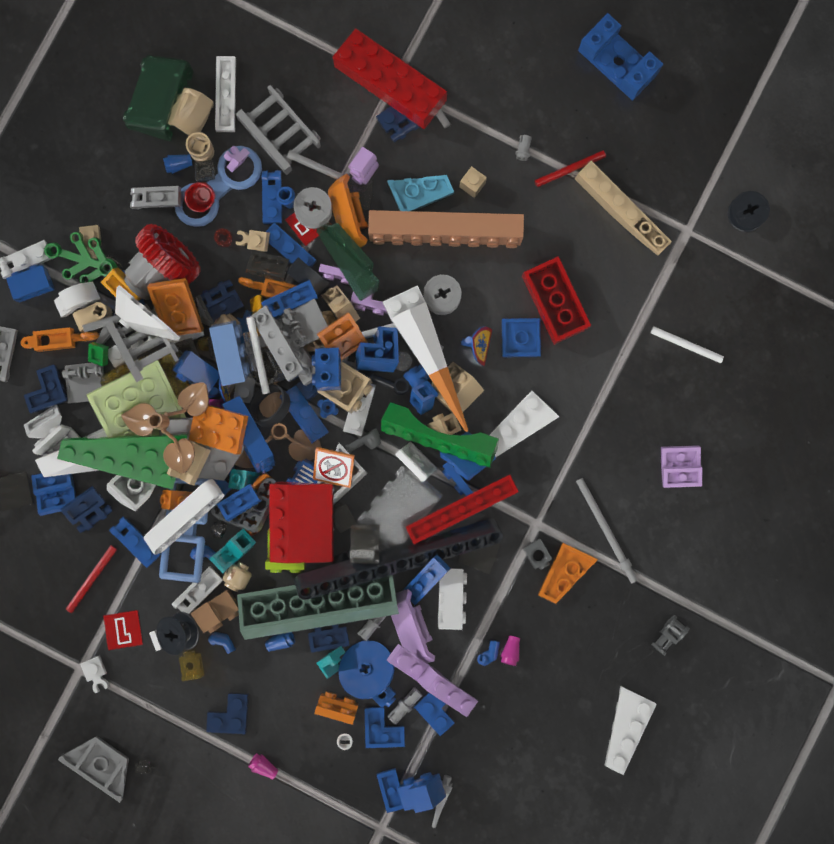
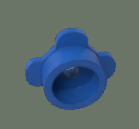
[317,399,339,418]

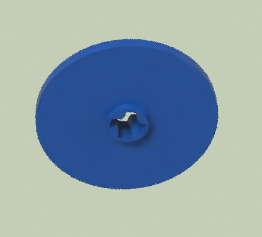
[339,641,395,699]

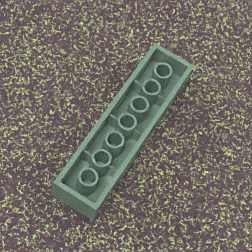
[237,575,399,640]

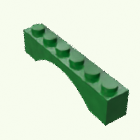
[381,402,499,467]

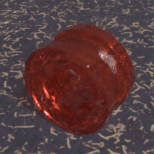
[214,228,232,247]

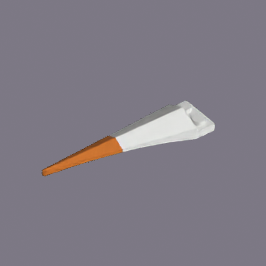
[383,285,468,432]

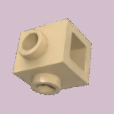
[427,413,461,435]

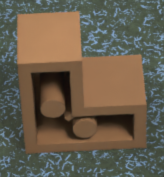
[191,589,239,634]

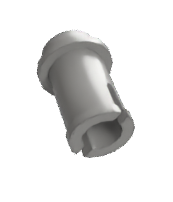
[515,135,532,161]

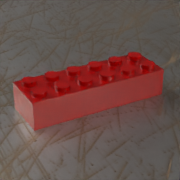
[333,28,447,129]

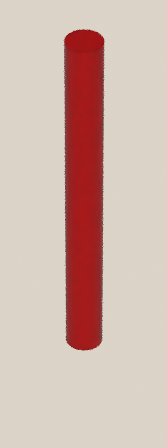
[535,150,606,187]
[66,545,117,613]

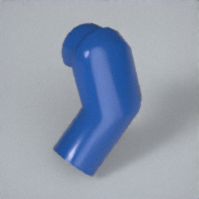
[190,545,216,562]
[208,632,236,654]
[477,640,500,666]

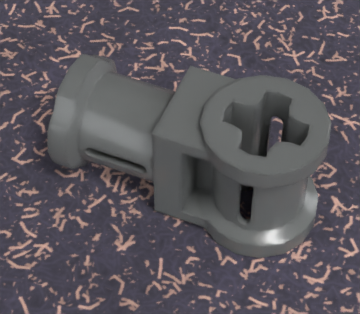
[651,615,690,656]

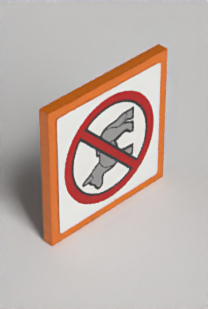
[313,447,355,488]

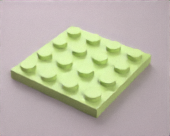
[86,360,186,438]

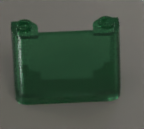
[123,55,194,141]

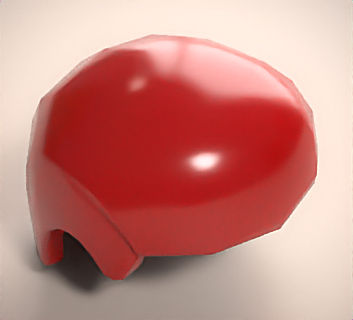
[184,182,216,212]

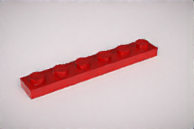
[405,475,519,544]

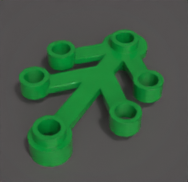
[44,232,117,283]

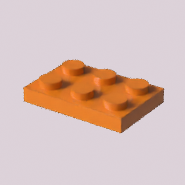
[147,278,203,335]
[189,404,248,455]

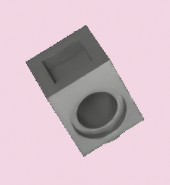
[522,539,552,570]

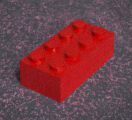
[522,256,591,345]

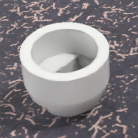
[337,734,353,750]

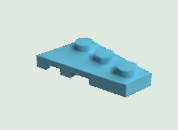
[387,175,454,211]

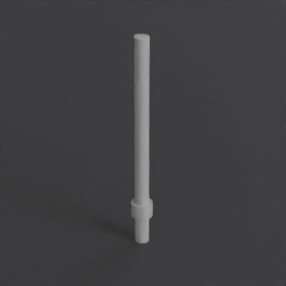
[576,478,638,583]

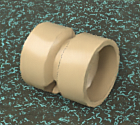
[186,132,214,164]

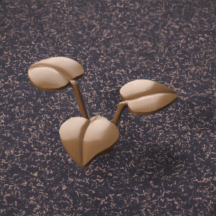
[121,383,209,474]
[235,383,322,468]

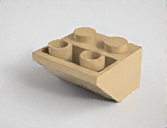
[431,362,484,413]

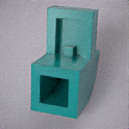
[210,529,256,574]

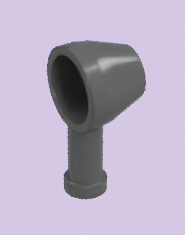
[345,428,381,454]

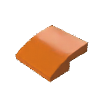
[317,312,368,361]

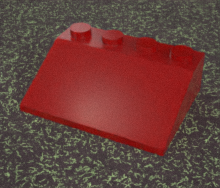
[269,482,333,563]

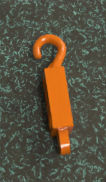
[238,277,297,299]
[21,327,99,352]

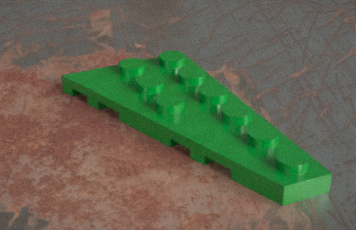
[57,434,188,489]

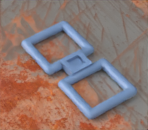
[159,478,210,583]

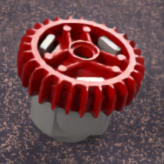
[124,224,200,300]

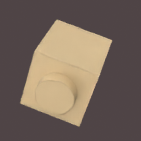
[459,166,487,198]

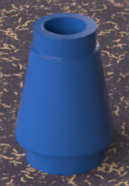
[163,154,192,174]
[276,187,295,209]
[265,632,295,652]

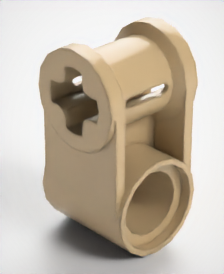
[72,302,113,332]

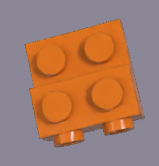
[314,691,359,725]

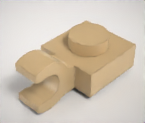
[79,225,102,259]

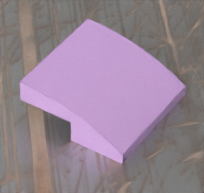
[661,446,702,488]

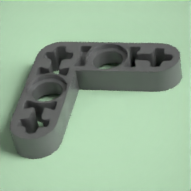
[211,478,276,533]

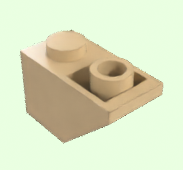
[321,285,360,322]

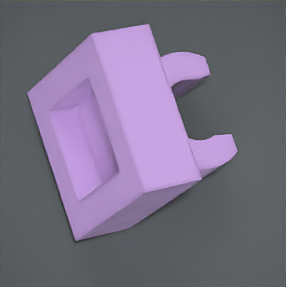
[224,146,250,172]

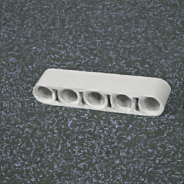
[144,479,224,555]

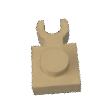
[236,230,270,252]

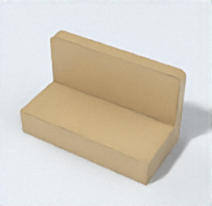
[167,441,211,485]

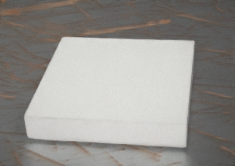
[395,442,437,482]

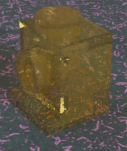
[179,650,204,681]

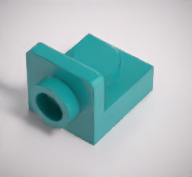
[228,469,260,492]
[316,646,345,679]

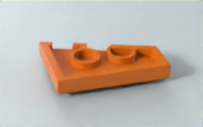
[538,543,598,604]

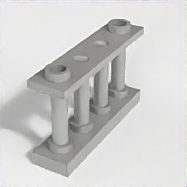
[236,85,321,175]
[106,304,179,382]
[250,305,315,386]

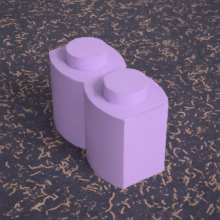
[348,147,379,185]

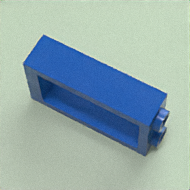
[222,396,275,474]

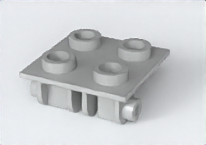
[281,299,328,350]
[62,363,105,404]

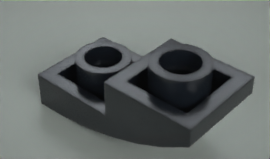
[286,257,329,297]

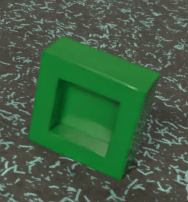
[88,342,109,366]

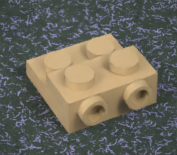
[317,361,373,414]

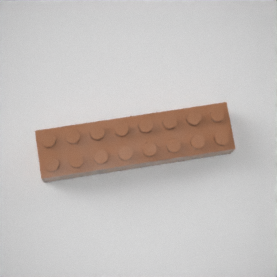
[368,210,524,248]

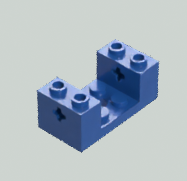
[578,13,663,101]

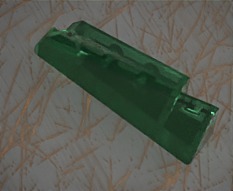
[317,222,379,301]

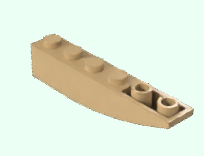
[575,161,672,255]

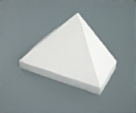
[24,405,62,439]

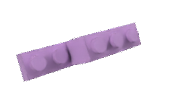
[319,264,388,316]
[387,644,478,717]

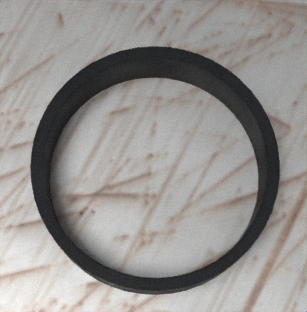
[248,384,290,427]

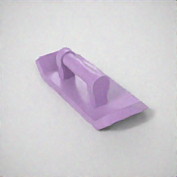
[391,589,435,663]

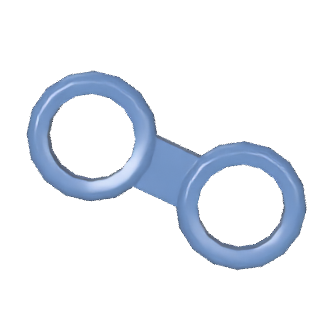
[175,146,262,227]

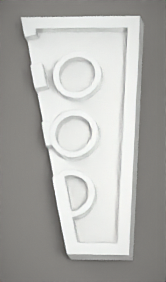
[490,391,559,457]

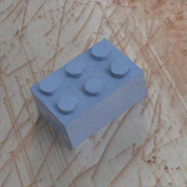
[209,320,251,386]

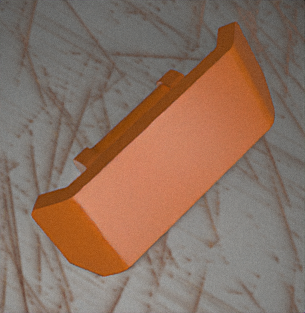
[328,173,368,250]

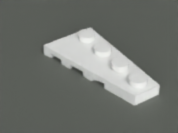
[605,686,656,775]

